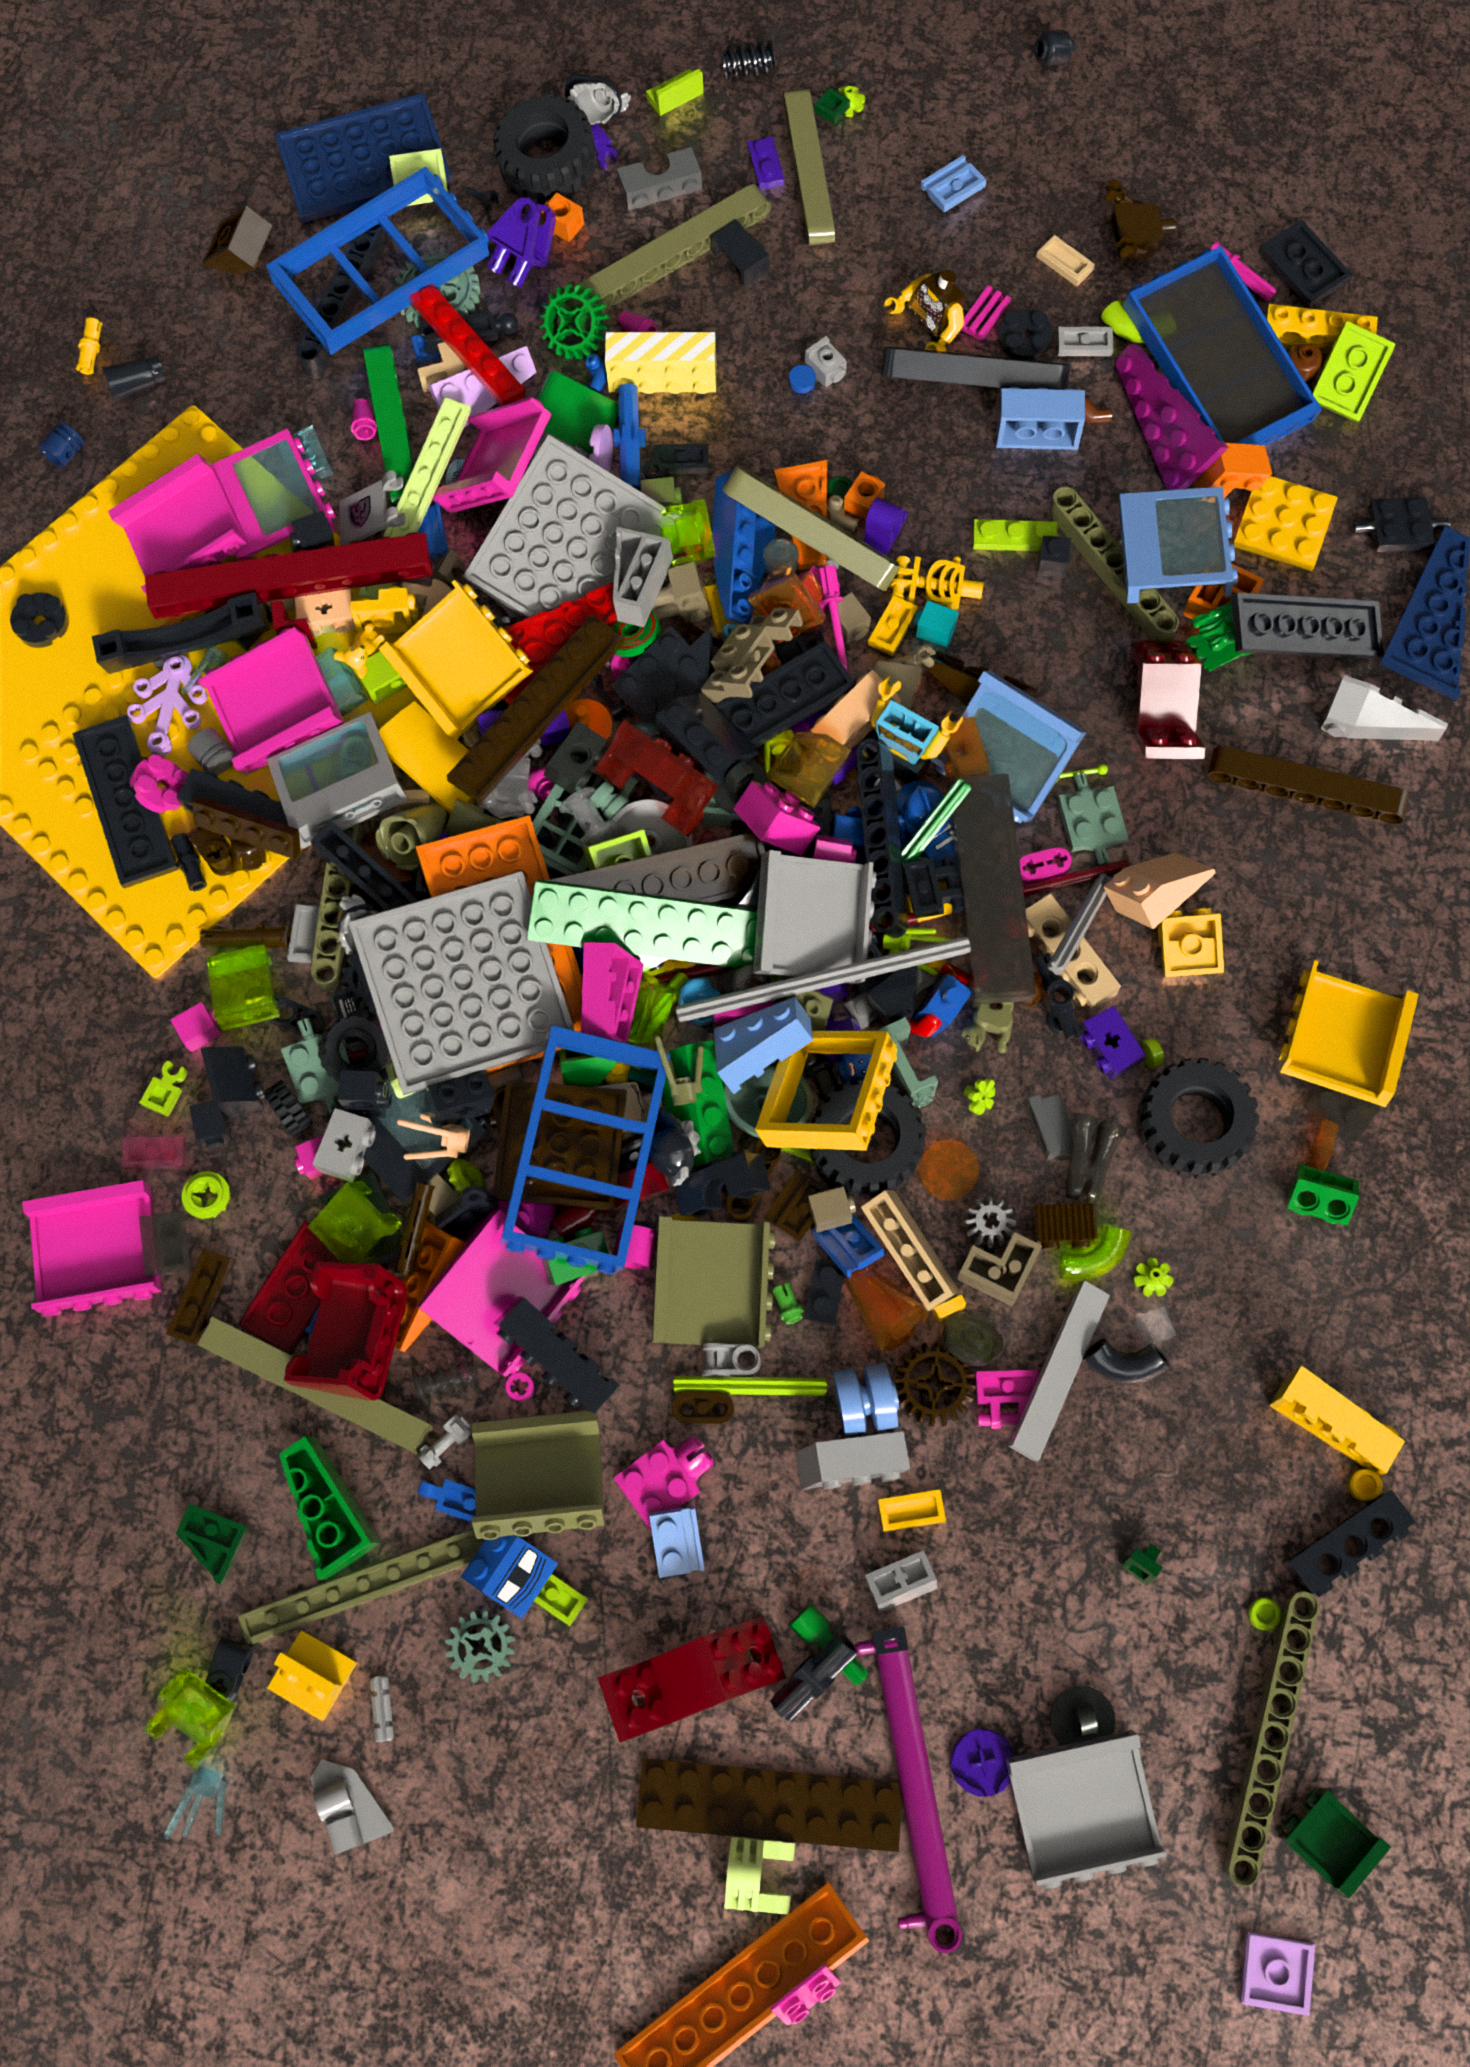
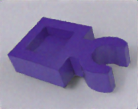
[591,123,618,169]

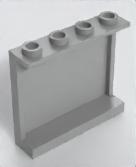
[753,850,876,984]
[1005,1730,1167,1889]

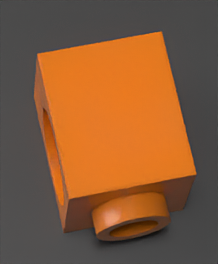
[541,192,584,242]
[844,471,885,522]

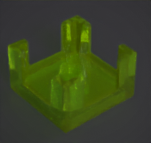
[308,1181,402,1264]
[144,1668,236,1770]

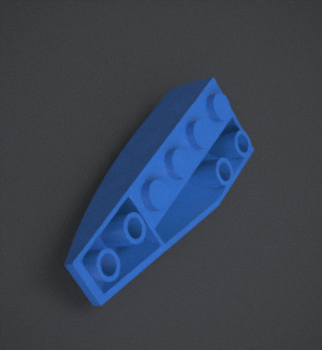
[712,469,776,625]

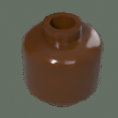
[1288,342,1323,384]

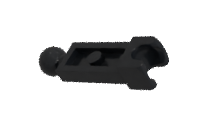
[420,312,518,354]

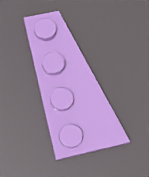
[428,346,536,428]

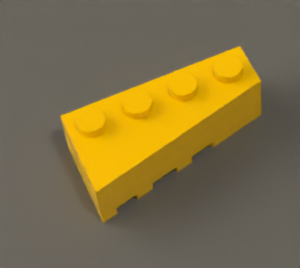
[1269,1365,1405,1476]

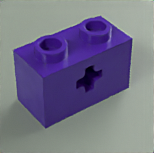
[1080,1006,1146,1080]

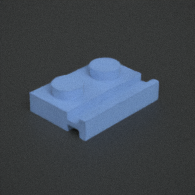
[921,155,986,213]
[649,1505,705,1578]

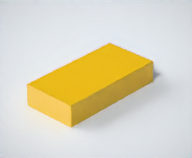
[878,1489,946,1532]

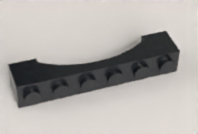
[92,592,270,674]

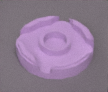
[589,424,613,472]

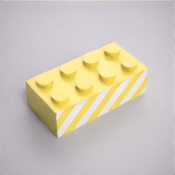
[605,332,717,394]

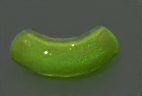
[1059,1225,1132,1281]

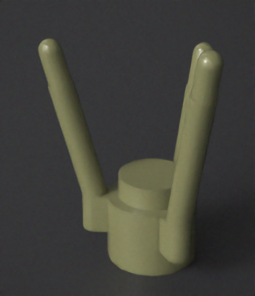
[654,1035,704,1106]

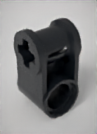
[203,1638,254,1704]

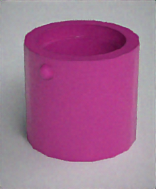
[613,1225,657,1270]

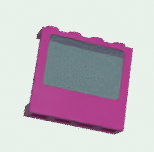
[212,428,336,560]

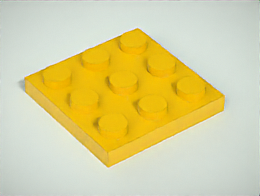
[1233,476,1338,572]

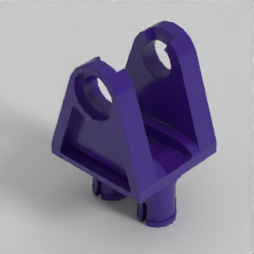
[486,197,556,288]

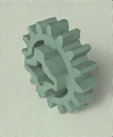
[445,1611,516,1683]

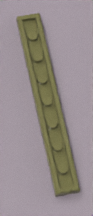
[237,1528,485,1646]

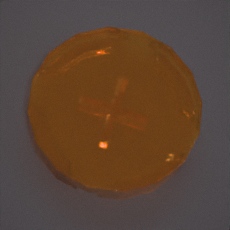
[919,1140,979,1201]

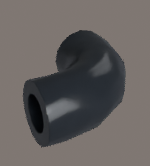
[1083,1338,1171,1384]

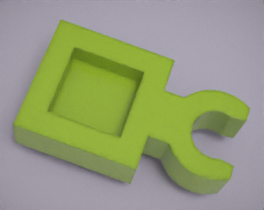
[139,1061,188,1118]

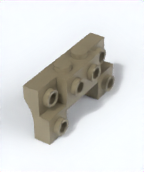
[701,607,803,703]

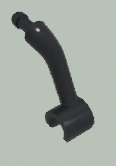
[592,673,630,721]

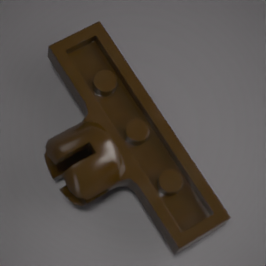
[193,796,301,871]

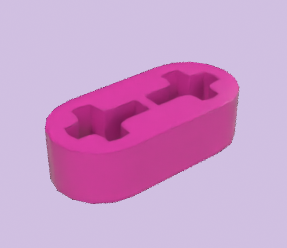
[1016,847,1072,884]

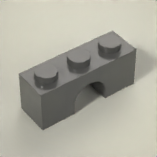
[617,147,702,211]

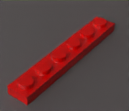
[410,284,526,406]

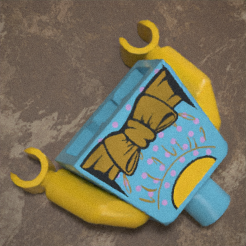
[871,676,963,765]

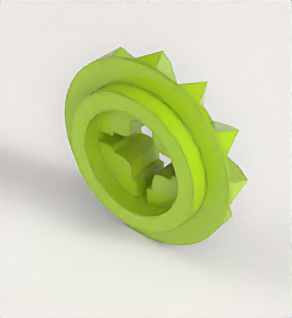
[447,1159,487,1197]
[181,1171,231,1220]

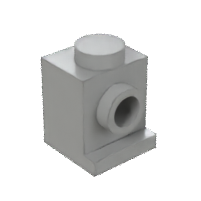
[805,336,847,388]

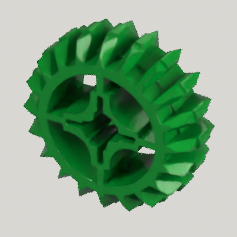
[538,284,610,359]

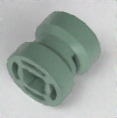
[588,781,629,822]

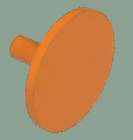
[562,699,612,743]

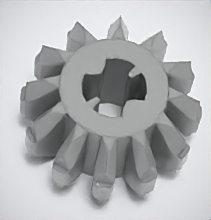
[963,1197,1016,1250]

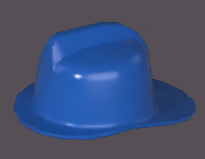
[897,780,950,836]

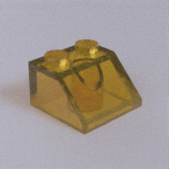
[766,732,851,808]

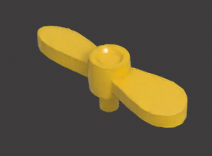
[643,959,696,978]

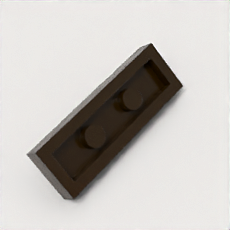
[166,1249,233,1346]

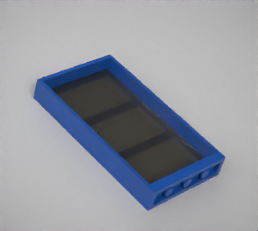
[1123,246,1322,446]

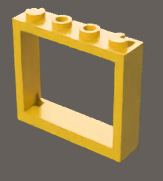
[755,1031,898,1150]

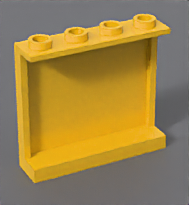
[378,580,533,739]
[1278,960,1419,1107]

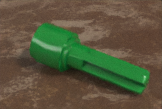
[789,1603,868,1686]

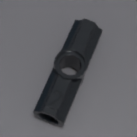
[770,1631,858,1722]

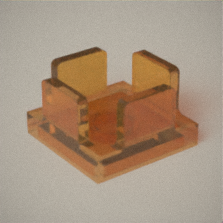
[748,566,826,642]

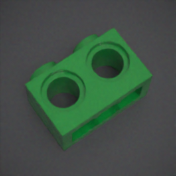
[1287,1163,1359,1226]

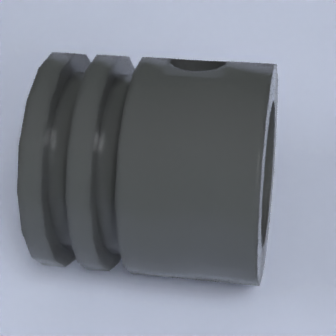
[187,728,236,775]

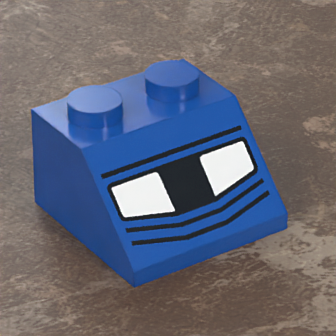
[461,1535,558,1619]

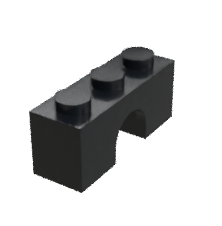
[675,1149,771,1217]

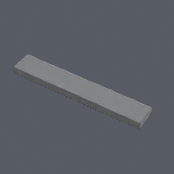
[1008,1280,1110,1461]

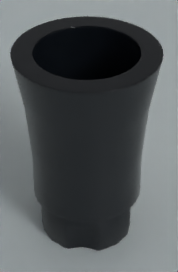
[101,356,166,404]

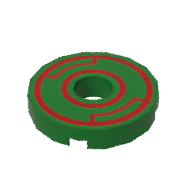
[611,612,661,657]

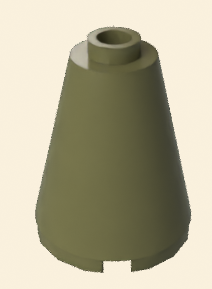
[375,802,449,870]

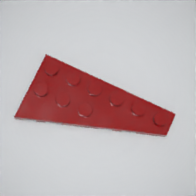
[501,582,617,707]

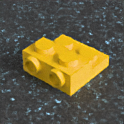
[350,586,420,636]
[1157,908,1224,977]

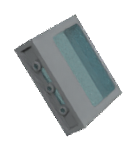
[266,711,408,849]

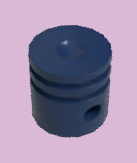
[38,422,85,469]

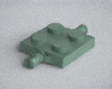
[1057,773,1128,866]
[281,1018,350,1114]

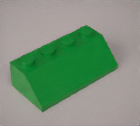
[663,1040,735,1169]

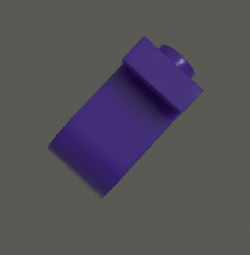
[863,497,908,555]

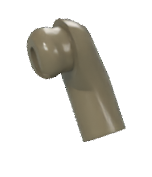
[826,495,859,533]

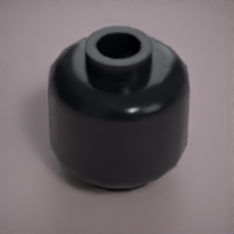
[1034,30,1075,67]

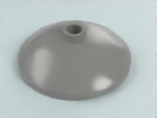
[605,799,693,855]

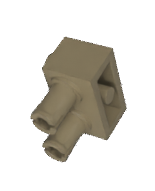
[652,561,712,623]

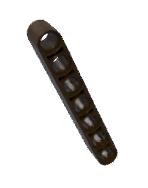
[1207,746,1409,825]

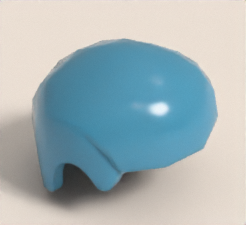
[678,978,721,1026]

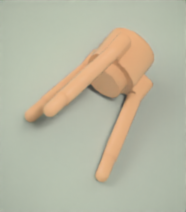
[397,1113,470,1160]

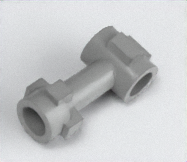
[417,1414,472,1470]

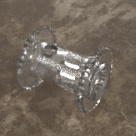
[559,787,616,846]

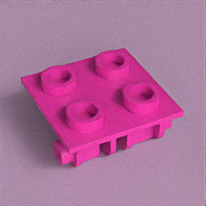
[770,1964,841,2026]

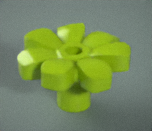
[839,86,865,117]
[964,1078,995,1115]
[1133,1258,1173,1297]

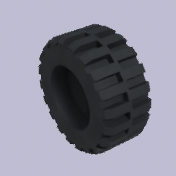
[493,94,597,203]
[1136,1058,1259,1179]
[810,1078,926,1199]

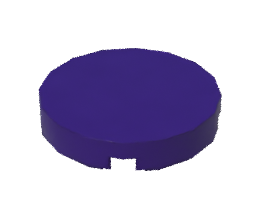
[950,1729,1015,1797]

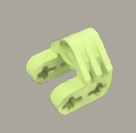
[724,1836,795,1914]

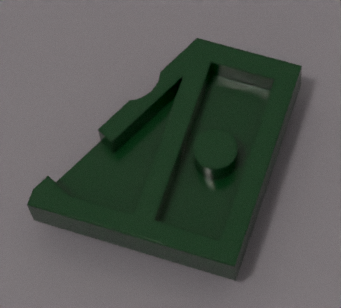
[176,1503,249,1585]

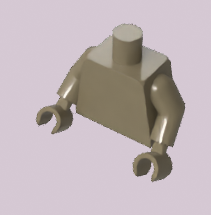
[854,645,936,711]

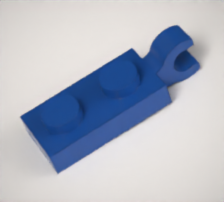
[417,1479,476,1523]

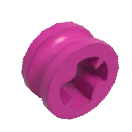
[505,1372,535,1403]

